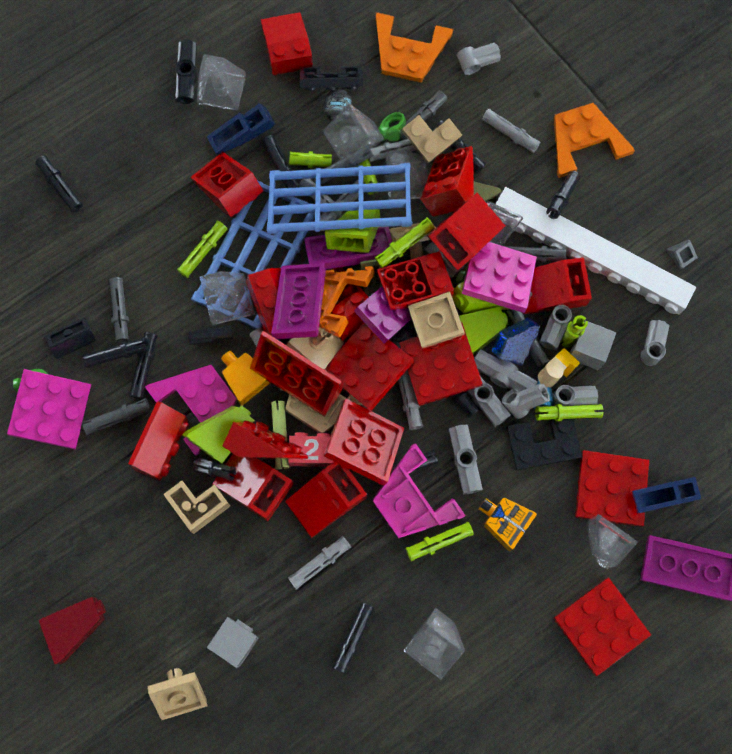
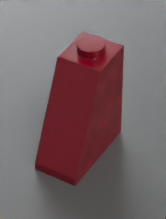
[39,597,106,664]

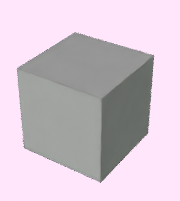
[570,320,616,370]
[207,617,259,668]

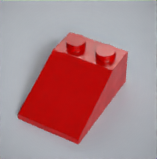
[261,12,313,75]
[190,152,263,217]

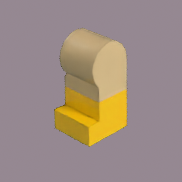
[538,348,580,387]

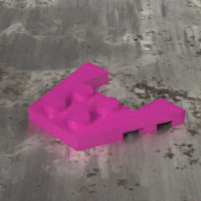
[145,365,238,456]
[372,443,466,538]

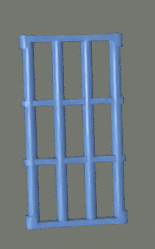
[267,163,413,234]
[191,180,315,330]

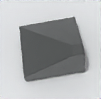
[666,240,698,269]

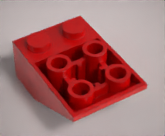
[421,146,474,217]
[427,193,505,270]
[377,251,454,310]
[523,257,592,314]
[330,267,369,340]
[222,420,309,459]
[212,454,293,522]
[285,462,367,538]

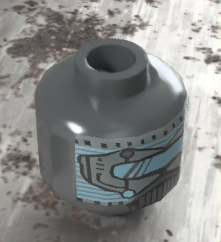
[324,89,352,122]

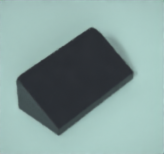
[45,317,96,359]

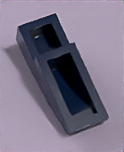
[207,103,276,154]
[632,477,702,513]

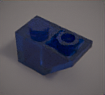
[492,318,540,366]

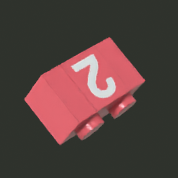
[288,432,334,467]

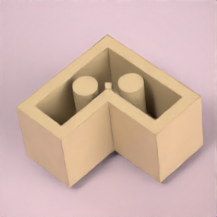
[402,115,462,164]
[163,481,230,534]

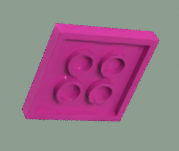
[461,242,537,313]
[7,369,91,450]

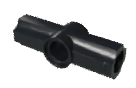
[175,39,197,104]

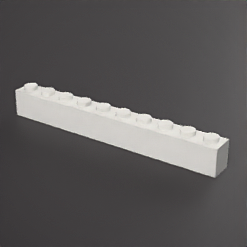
[493,187,696,315]

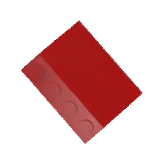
[250,331,343,417]

